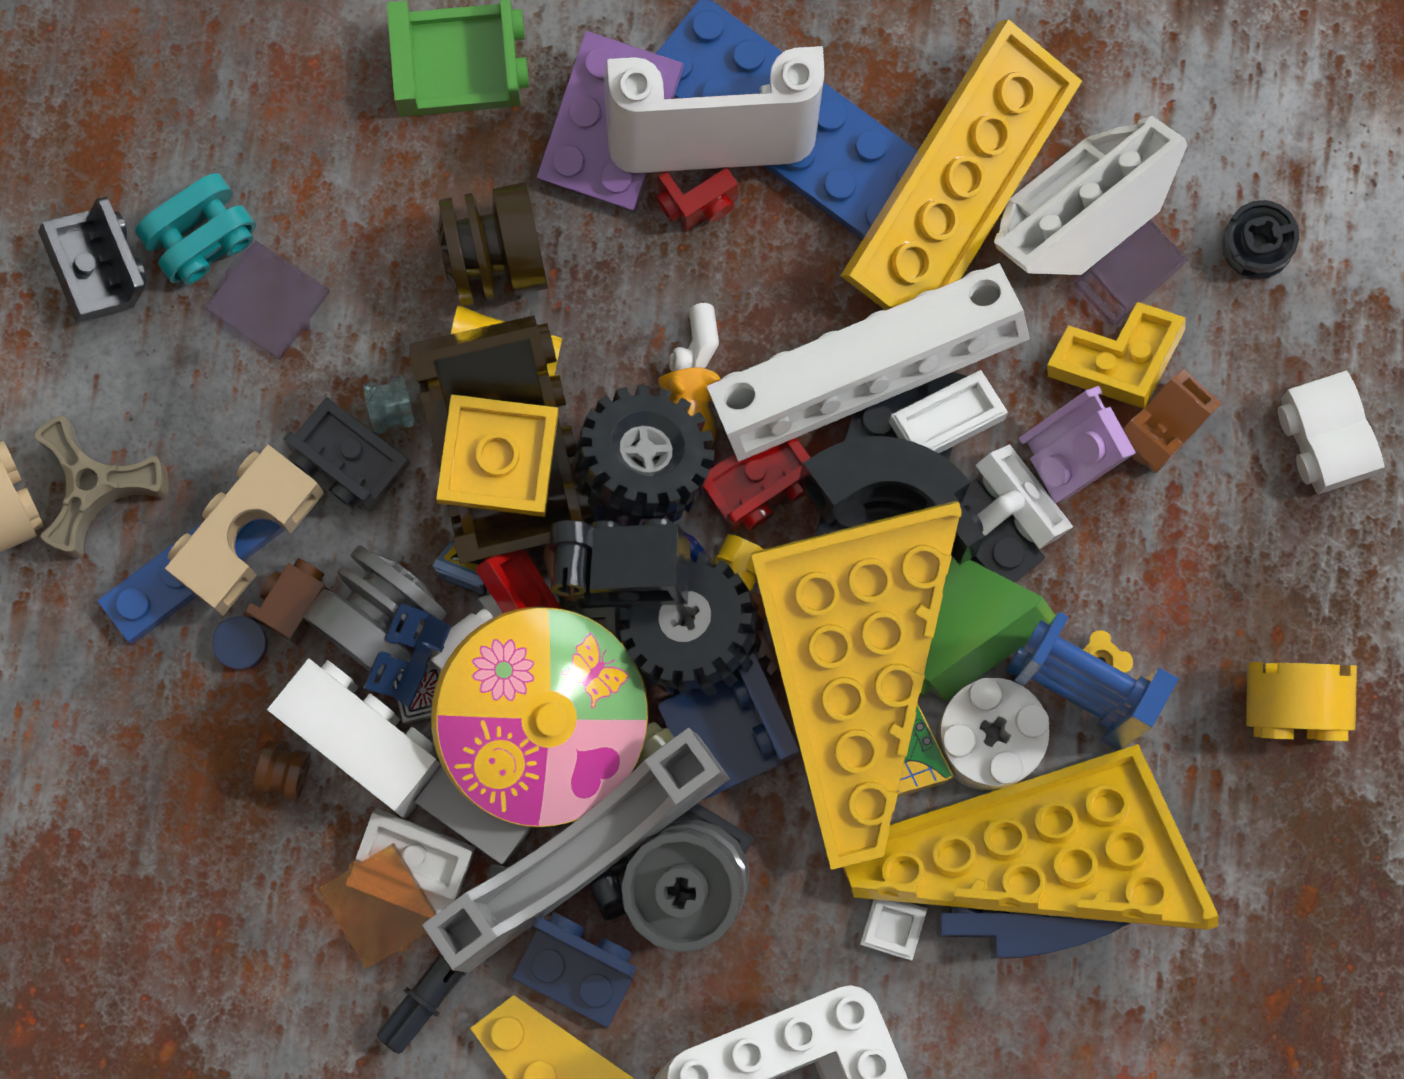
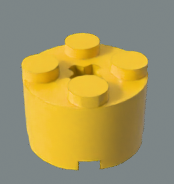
[1246,662,1357,741]

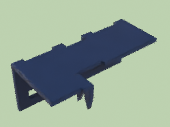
[363,603,451,708]

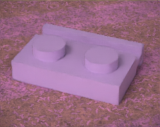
[1019,386,1136,504]

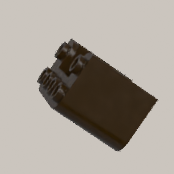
[409,315,593,564]

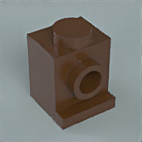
[245,558,330,646]

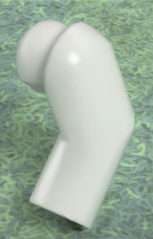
[669,303,719,372]

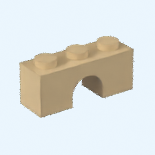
[165,444,324,616]

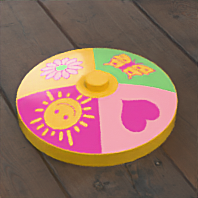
[431,607,648,827]

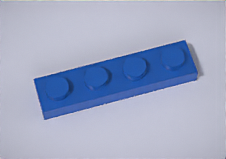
[97,519,285,645]

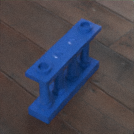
[1006,612,1179,751]

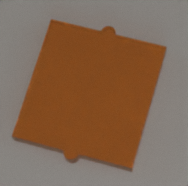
[317,843,437,969]

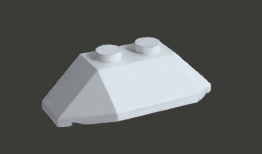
[994,116,1187,275]

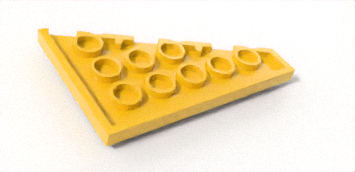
[751,501,962,870]
[842,744,1219,930]

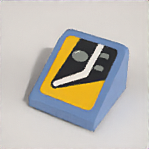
[433,542,493,595]

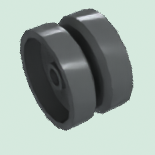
[621,820,751,952]

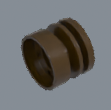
[437,182,548,306]

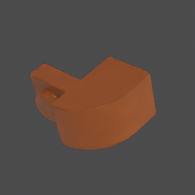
[1123,369,1222,473]

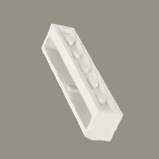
[707,263,1030,462]

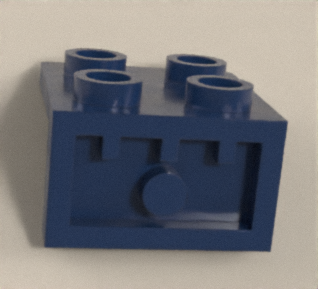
[658,653,800,800]
[512,912,638,1028]

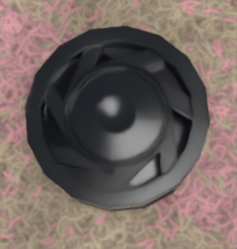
[1222,200,1300,280]

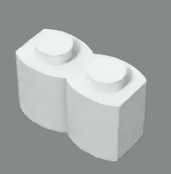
[1278,370,1385,495]

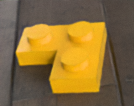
[1047,302,1186,409]

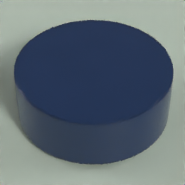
[212,616,268,671]

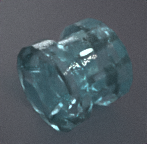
[363,374,416,435]

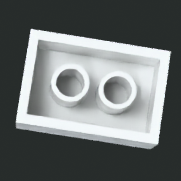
[267,659,441,819]

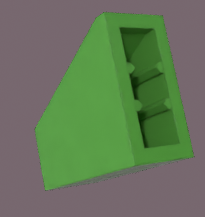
[919,558,1056,700]

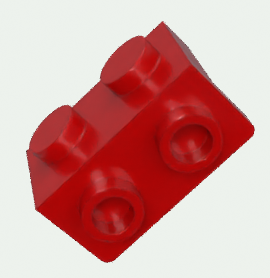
[703,438,810,532]

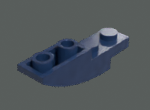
[937,906,1130,959]

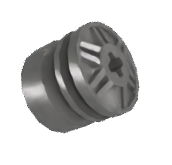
[302,545,447,678]

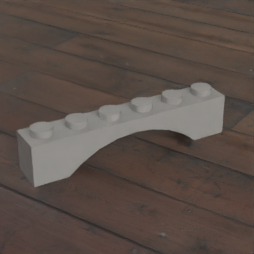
[422,727,730,973]

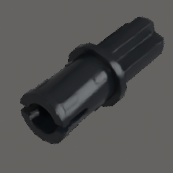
[377,952,467,1054]

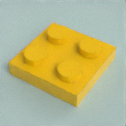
[436,395,559,517]

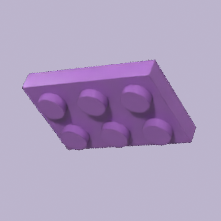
[537,31,684,212]

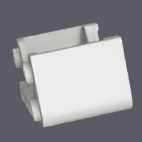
[655,985,908,1079]

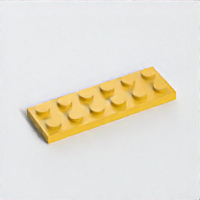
[840,19,1082,311]

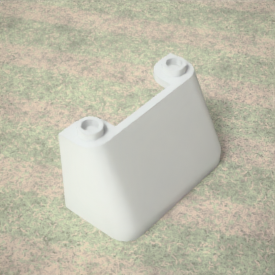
[603,46,824,173]

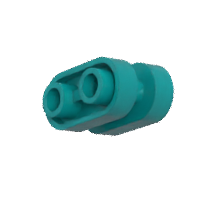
[135,173,256,285]

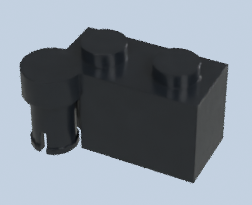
[549,519,691,608]

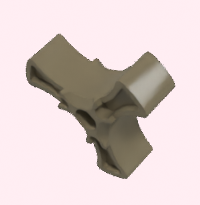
[34,415,169,558]

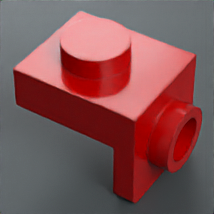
[655,167,738,232]

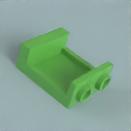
[387,0,529,117]

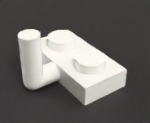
[975,444,1073,549]

